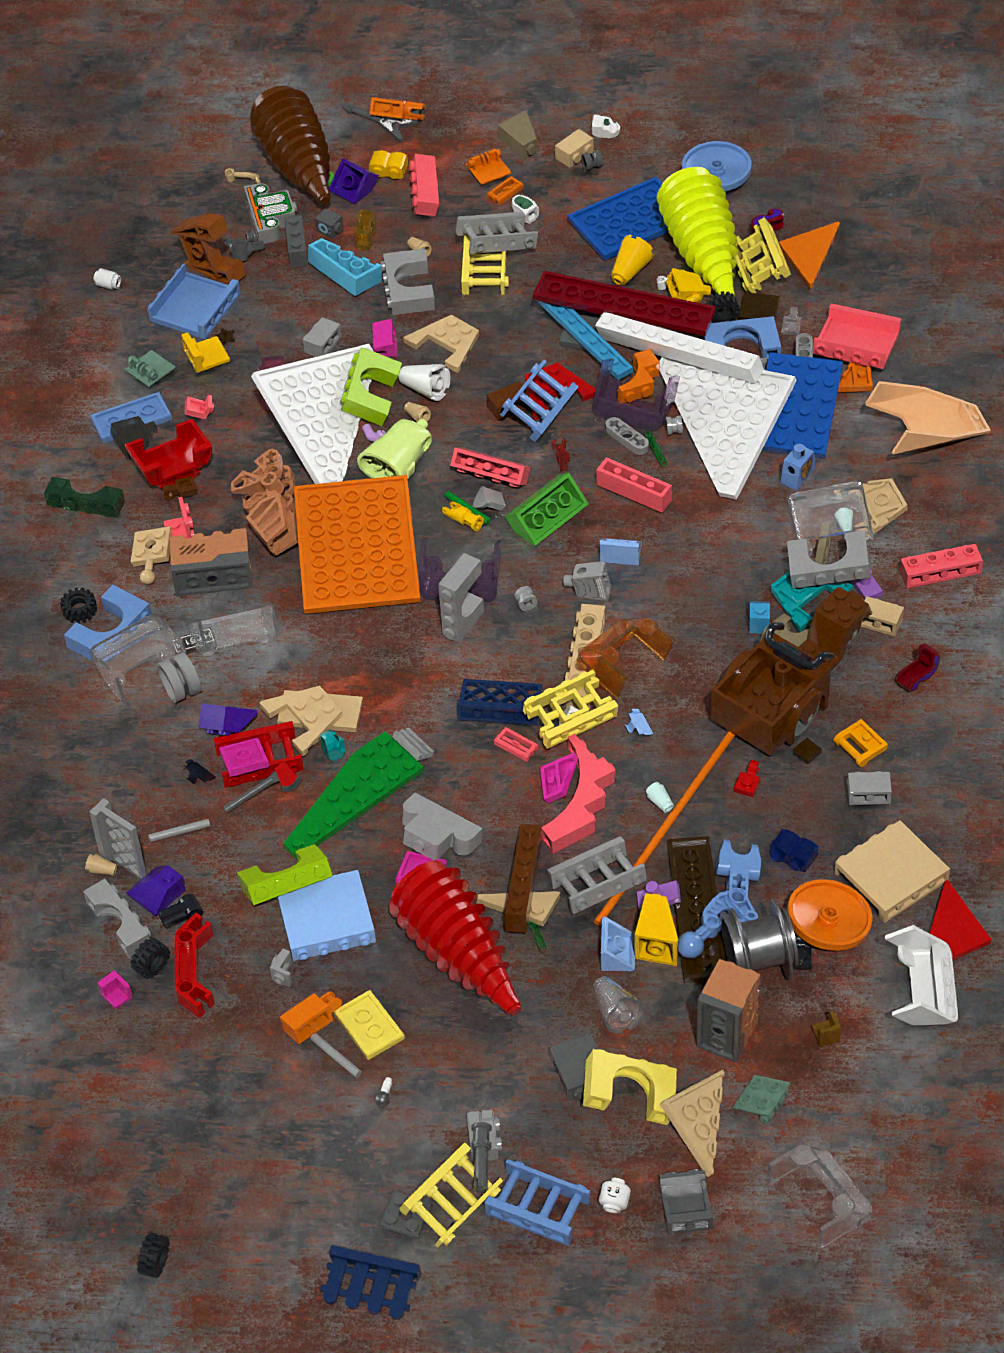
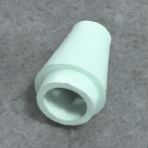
[646,782,674,813]

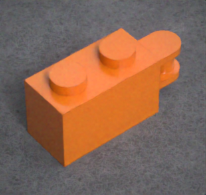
[280,991,342,1044]

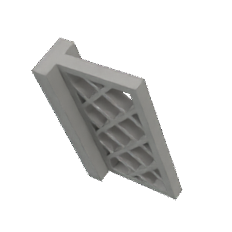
[89,798,146,879]

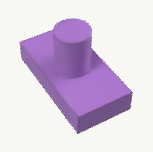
[850,569,883,600]
[637,880,681,912]

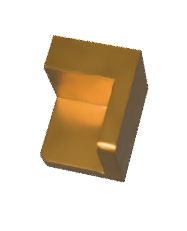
[812,1011,841,1047]

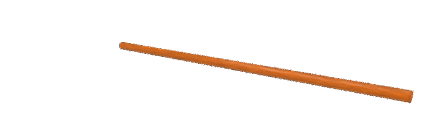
[594,731,736,926]

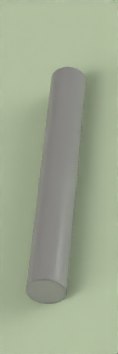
[148,819,210,843]
[310,1033,362,1078]

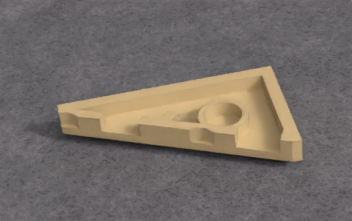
[477,891,560,927]

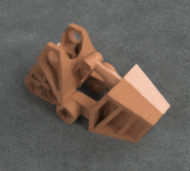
[231,449,298,556]

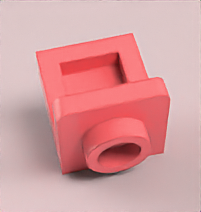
[185,395,214,420]

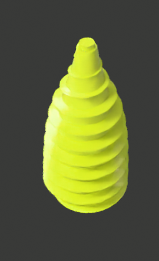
[656,167,738,296]

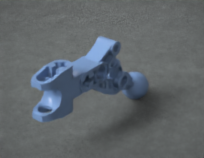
[678,839,761,958]

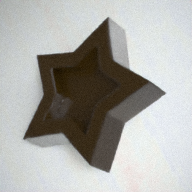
[214,328,235,346]

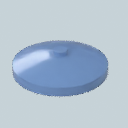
[682,141,751,191]

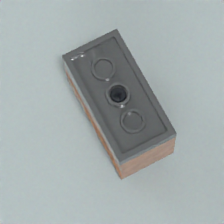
[169,528,253,597]
[697,959,760,1063]

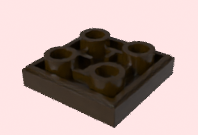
[738,292,780,320]

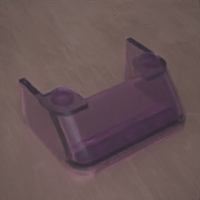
[592,358,680,430]
[420,537,501,602]

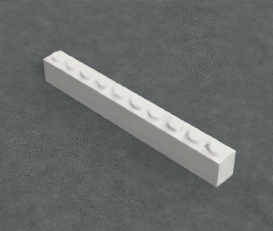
[595,313,764,383]

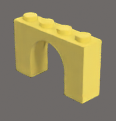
[583,1049,677,1125]

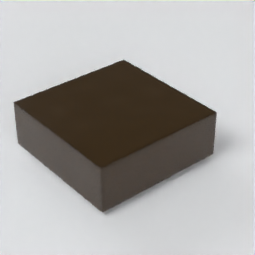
[793,738,822,765]

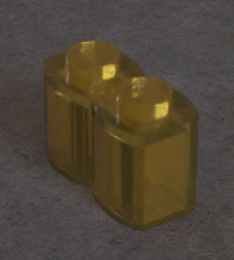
[354,209,376,250]

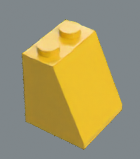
[635,893,678,966]

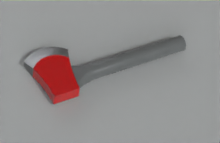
[223,761,302,813]

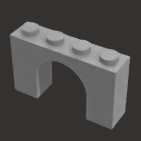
[380,248,435,315]
[787,530,871,588]
[438,553,484,642]

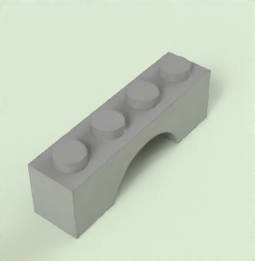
[84,879,151,959]

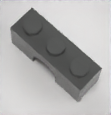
[284,215,308,268]

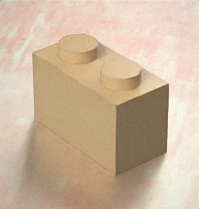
[555,129,594,168]
[861,596,904,636]

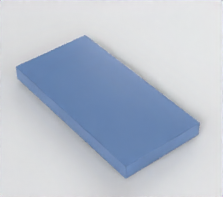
[90,392,172,443]

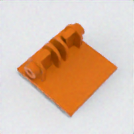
[465,148,512,185]

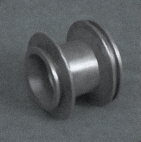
[720,899,799,980]

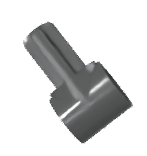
[224,237,265,261]

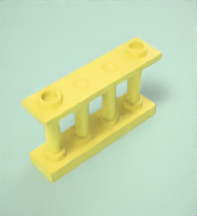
[461,235,509,295]
[399,1142,503,1248]

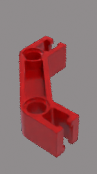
[175,913,215,1018]

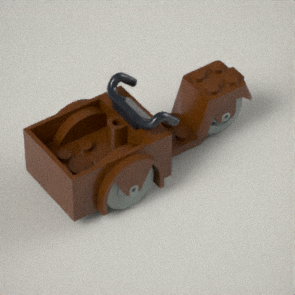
[711,587,873,756]

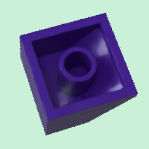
[199,703,257,735]

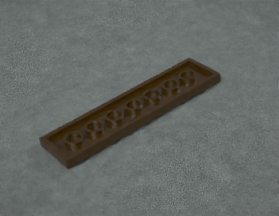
[668,836,726,983]

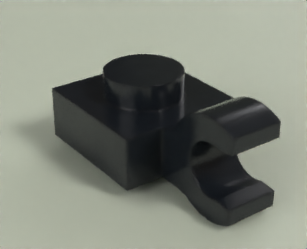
[793,934,812,970]

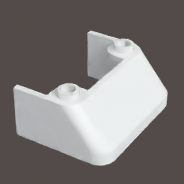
[885,925,958,1025]

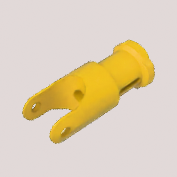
[442,501,484,532]

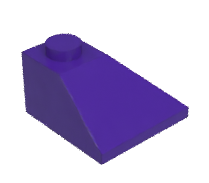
[329,158,379,204]
[126,865,186,917]

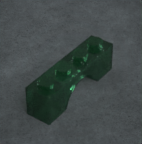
[44,477,125,518]

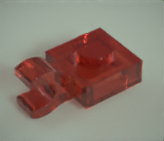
[552,438,570,472]

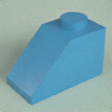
[749,601,770,634]

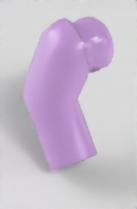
[362,424,385,442]

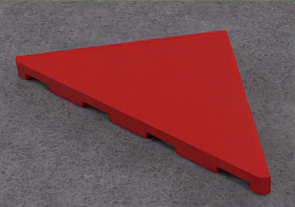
[929,880,992,961]

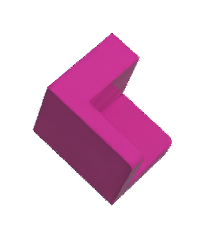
[97,970,133,1009]

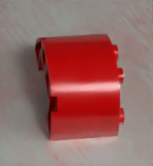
[125,419,212,489]

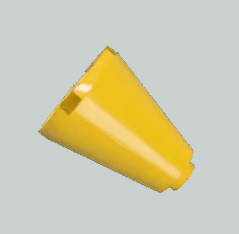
[611,235,655,285]

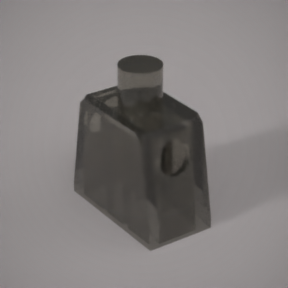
[110,416,158,460]

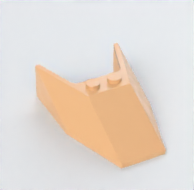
[865,381,991,455]

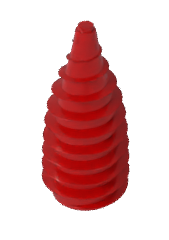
[389,860,522,1016]

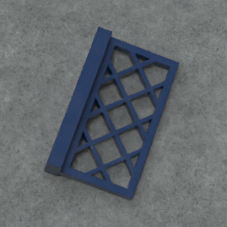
[457,679,543,725]

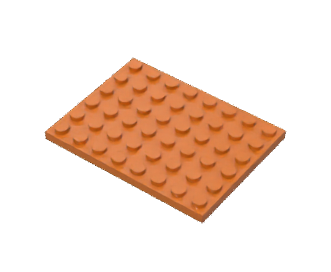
[294,475,421,614]

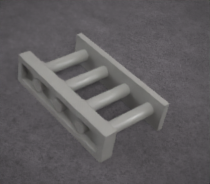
[456,212,538,254]
[547,836,647,914]

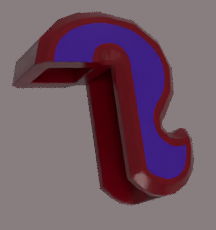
[750,208,784,244]
[896,643,940,692]

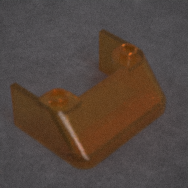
[577,617,675,698]

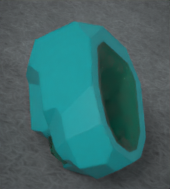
[320,731,346,761]

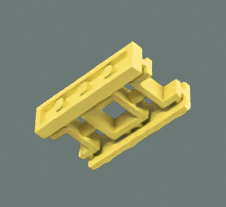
[734,217,791,293]
[523,670,618,749]

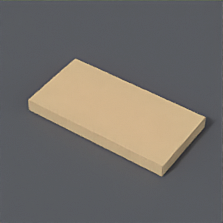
[277,690,363,732]

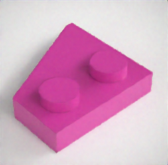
[540,753,578,803]

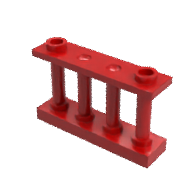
[213,721,304,787]

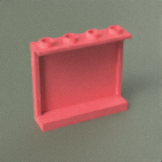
[813,303,902,369]

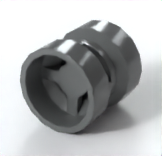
[581,149,603,170]

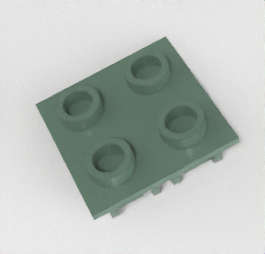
[125,350,176,387]
[733,1075,791,1124]

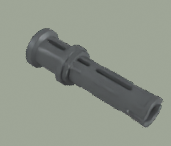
[471,1122,492,1192]

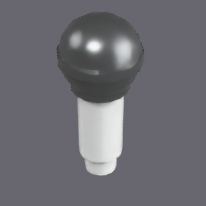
[374,1077,392,1107]

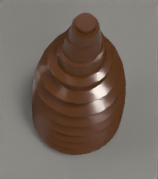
[250,86,331,205]

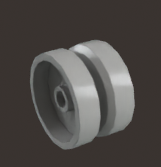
[157,652,201,703]

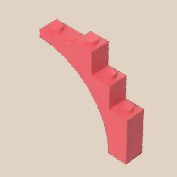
[542,733,616,854]

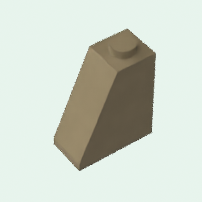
[498,111,537,159]

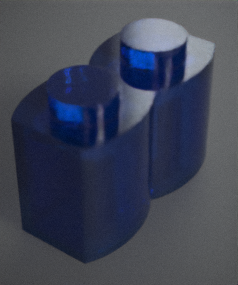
[770,829,819,872]

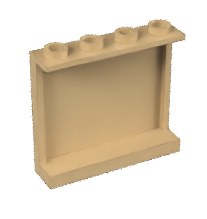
[835,820,950,923]

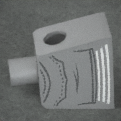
[563,561,611,601]

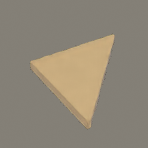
[660,1069,725,1177]

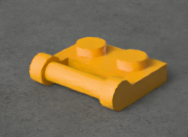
[833,719,888,768]

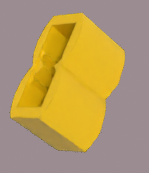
[369,150,408,179]

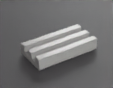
[392,728,434,761]

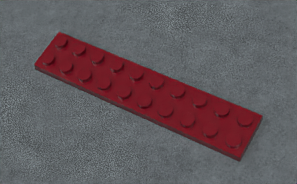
[532,271,716,336]

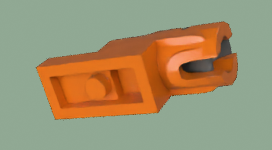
[370,97,426,120]

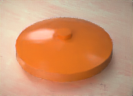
[787,879,872,951]

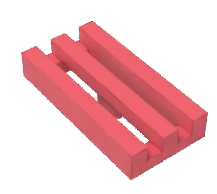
[494,727,539,762]

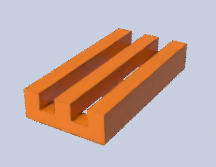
[487,176,524,206]

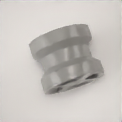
[665,415,683,435]
[514,586,538,611]

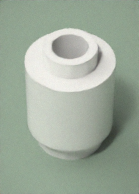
[94,269,121,290]

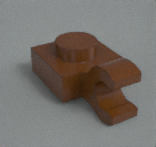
[163,476,198,500]

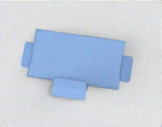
[625,709,653,735]

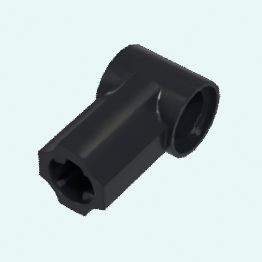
[158,893,204,929]

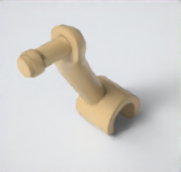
[225,168,261,184]

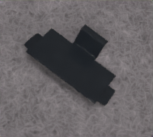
[184,759,216,784]

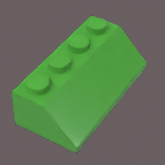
[505,472,588,546]

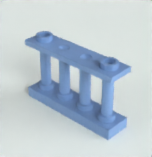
[500,360,578,442]
[485,1159,590,1246]

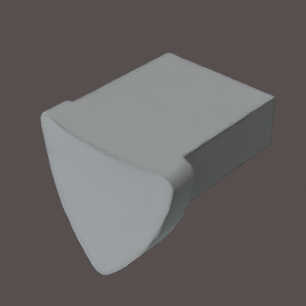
[473,486,506,511]

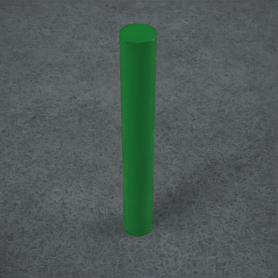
[444,490,491,525]

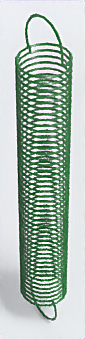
[644,429,668,469]
[528,920,547,955]

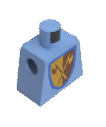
[780,444,815,491]

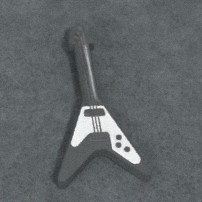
[341,102,418,142]

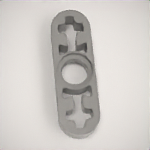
[606,417,649,455]

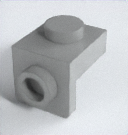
[270,949,292,987]

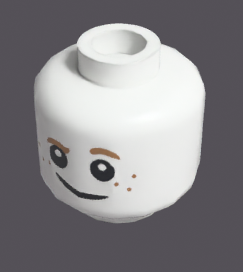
[599,1178,631,1213]

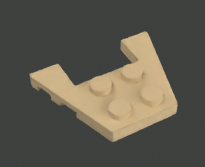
[403,315,479,373]
[832,478,908,540]
[259,686,343,756]

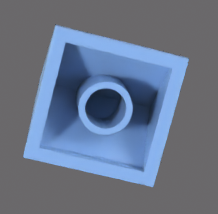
[600,538,642,565]
[601,917,635,971]

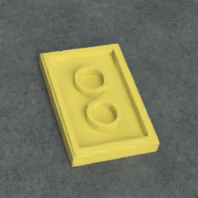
[334,990,405,1060]

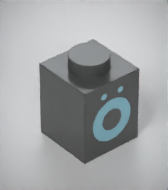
[315,208,343,239]

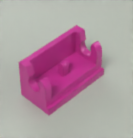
[372,319,397,357]

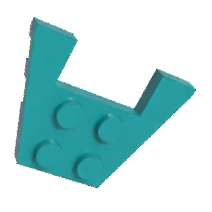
[771,571,853,632]

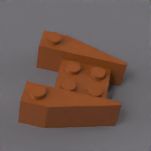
[170,213,246,285]

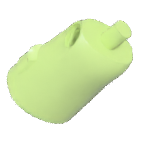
[357,419,432,480]

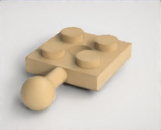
[131,526,173,585]

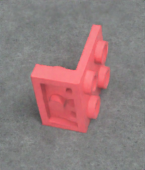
[163,497,194,538]

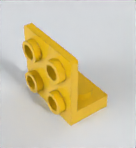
[181,332,230,373]

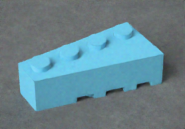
[308,238,382,296]

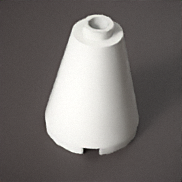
[398,364,451,401]

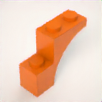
[617,349,660,405]

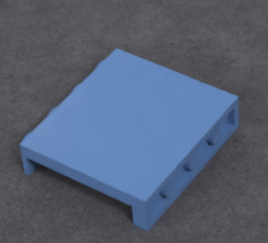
[148,263,241,339]

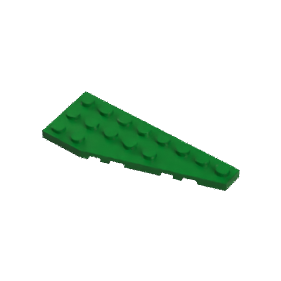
[283,732,424,860]

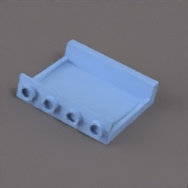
[277,870,376,961]

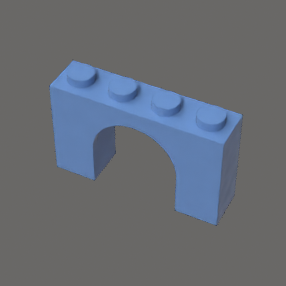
[702,316,781,358]
[64,585,152,666]

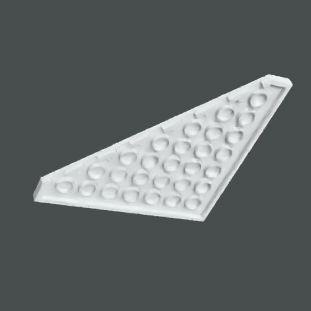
[251,344,374,484]
[659,357,797,500]

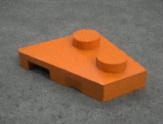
[838,362,873,392]

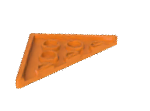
[778,221,840,289]

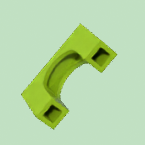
[340,347,402,426]
[237,844,332,905]

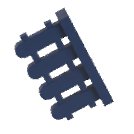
[320,1245,422,1320]

